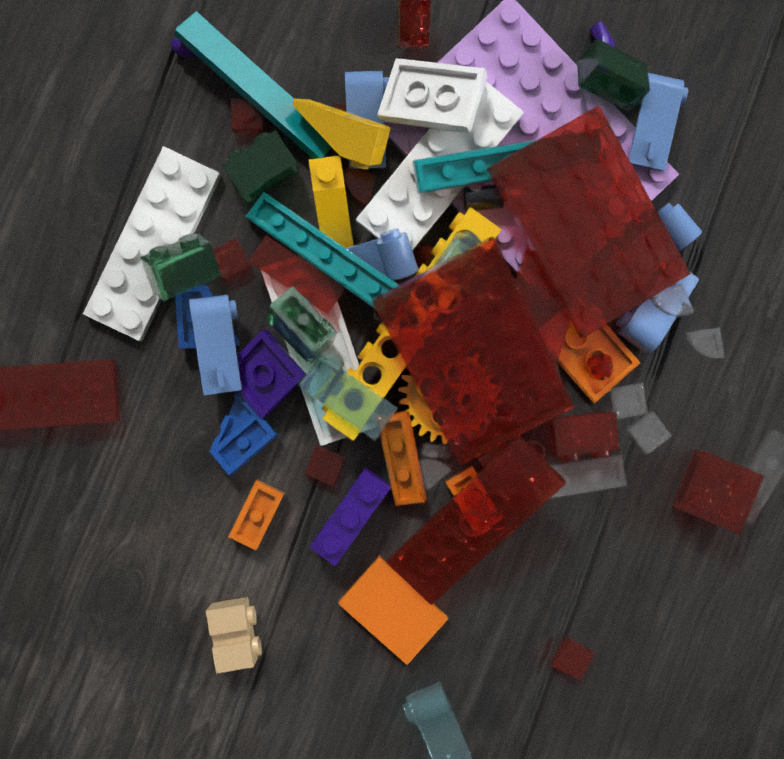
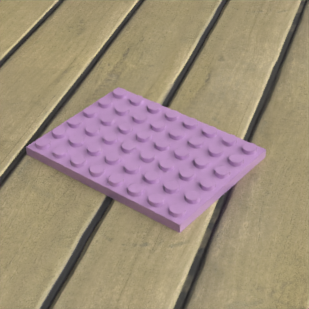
[384,0,679,302]

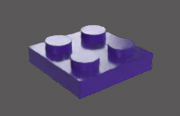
[237,329,308,419]

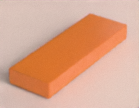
[376,410,427,506]

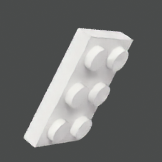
[377,58,488,134]

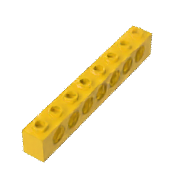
[321,207,502,441]

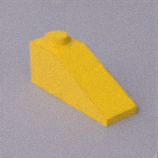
[293,99,391,170]
[309,156,354,248]

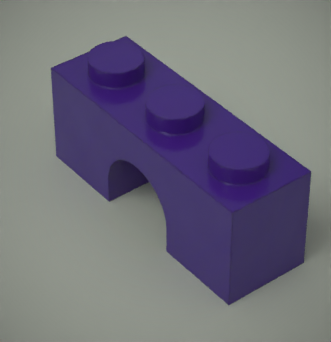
[309,466,391,566]

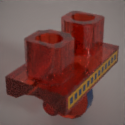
[396,0,431,49]

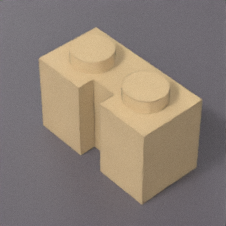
[206,597,262,673]

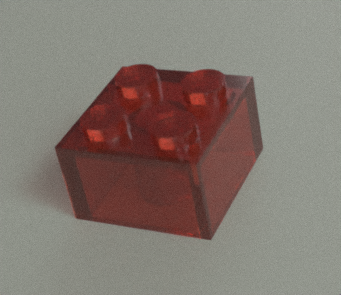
[672,450,765,535]

